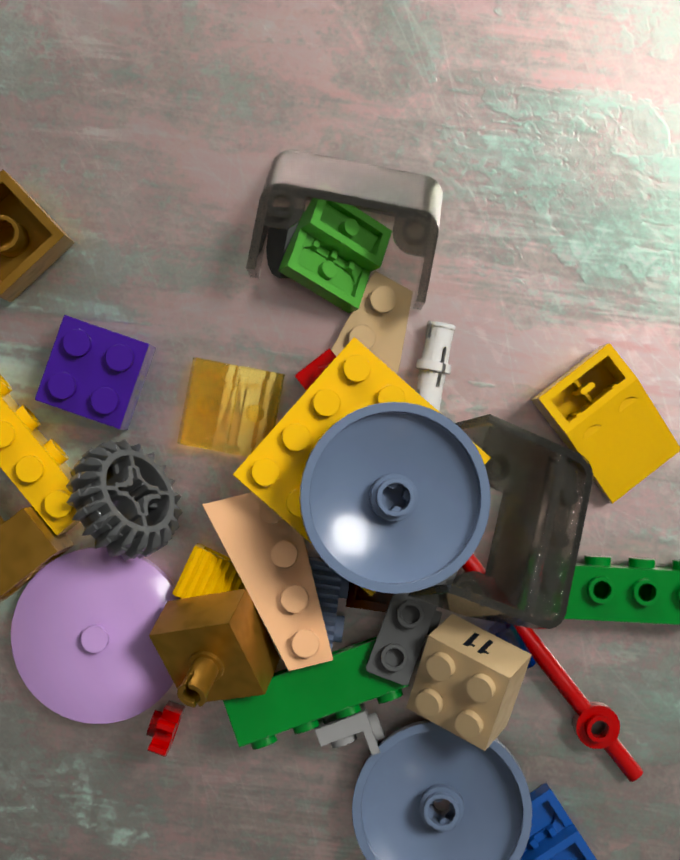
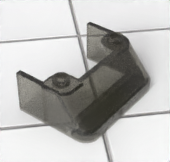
[246,150,443,310]
[408,414,593,629]

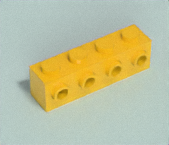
[0,374,80,536]

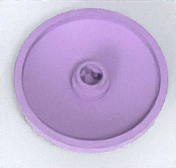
[11,546,181,724]

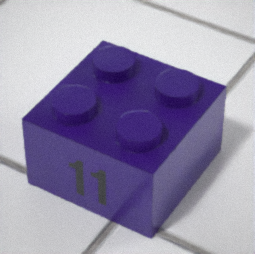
[35,315,156,430]

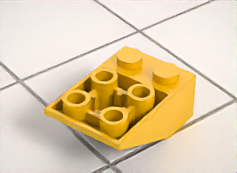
[531,343,680,504]

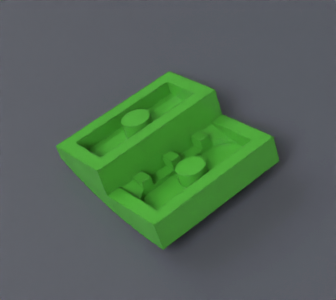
[278,186,392,313]

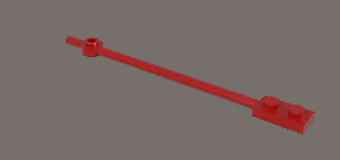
[294,348,643,782]

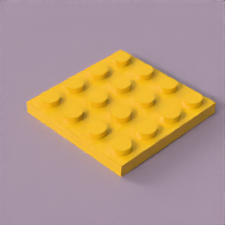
[233,337,491,596]

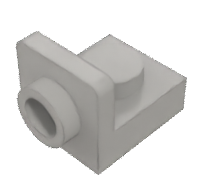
[315,703,385,756]

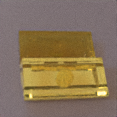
[177,357,285,457]

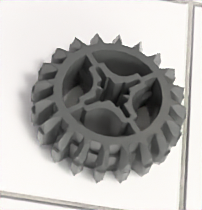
[66,439,183,561]

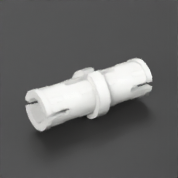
[416,321,456,412]

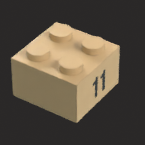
[406,614,532,751]

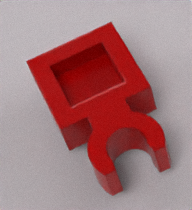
[146,700,185,757]

